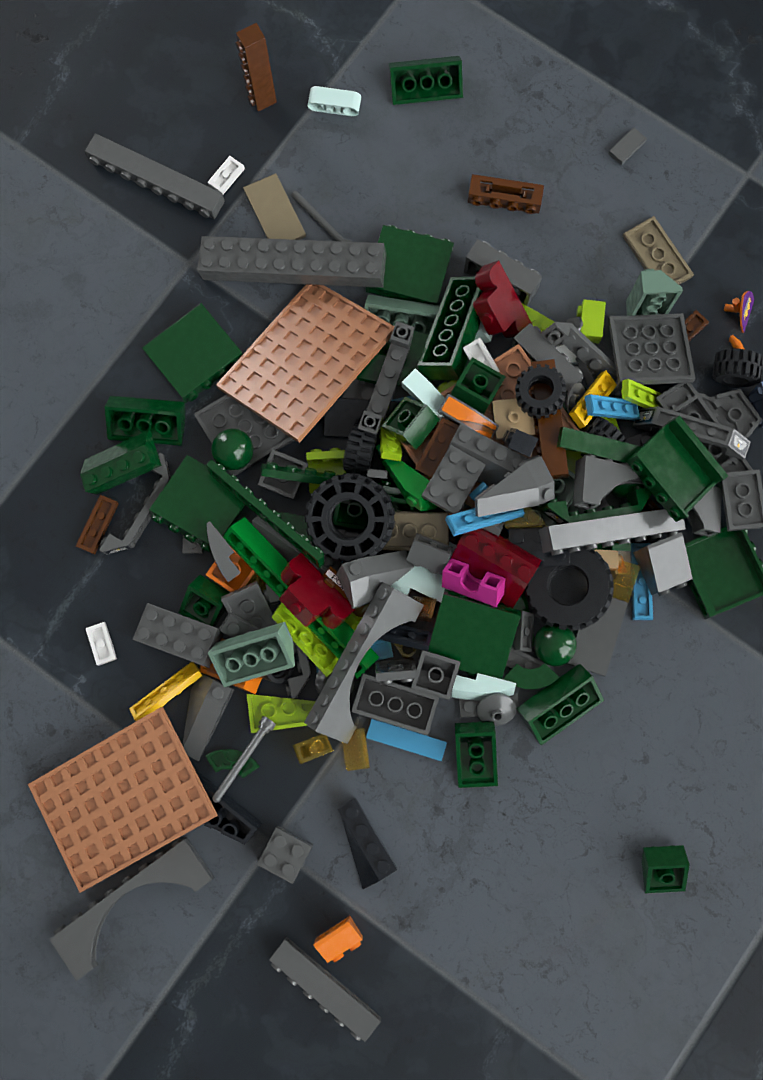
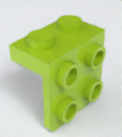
[306,448,346,494]

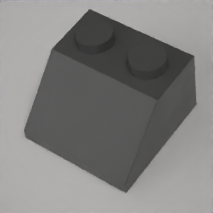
[411,650,460,700]

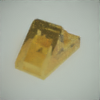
[505,507,546,529]
[613,560,641,603]
[293,734,333,764]

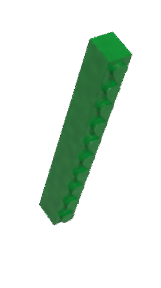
[223,517,379,679]

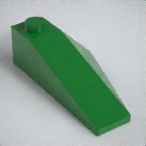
[376,444,438,511]

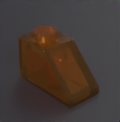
[413,596,437,623]

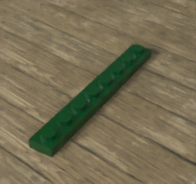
[206,460,325,568]
[261,462,403,496]

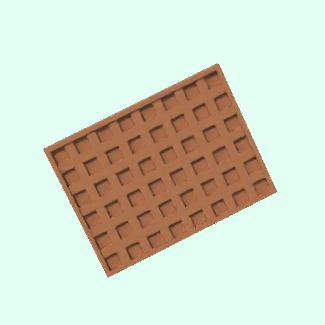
[216,284,394,443]
[28,707,218,893]

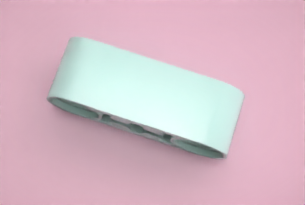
[307,86,361,116]

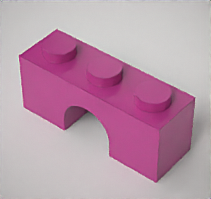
[442,558,506,607]

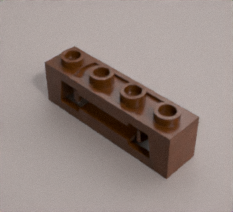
[468,174,544,214]

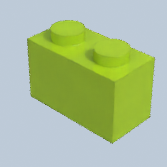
[576,299,606,344]

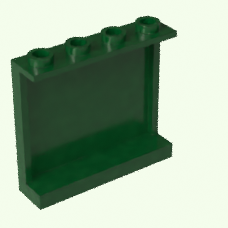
[366,225,454,305]
[142,303,243,403]
[626,415,728,522]
[149,455,245,553]
[685,526,763,620]
[428,589,521,679]

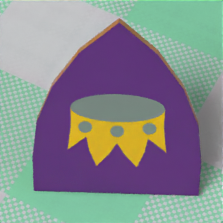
[724,291,754,333]

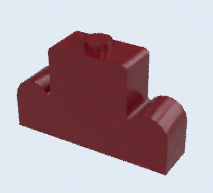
[473,260,533,338]
[279,553,356,629]

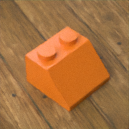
[206,545,255,592]
[313,916,363,963]

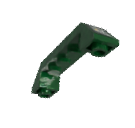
[539,485,652,525]

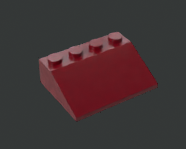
[450,528,542,608]

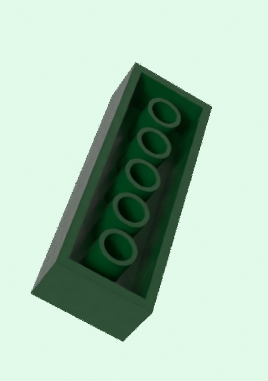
[417,276,483,380]

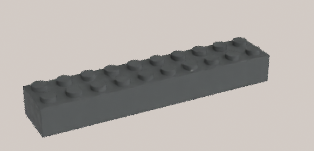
[197,236,387,288]

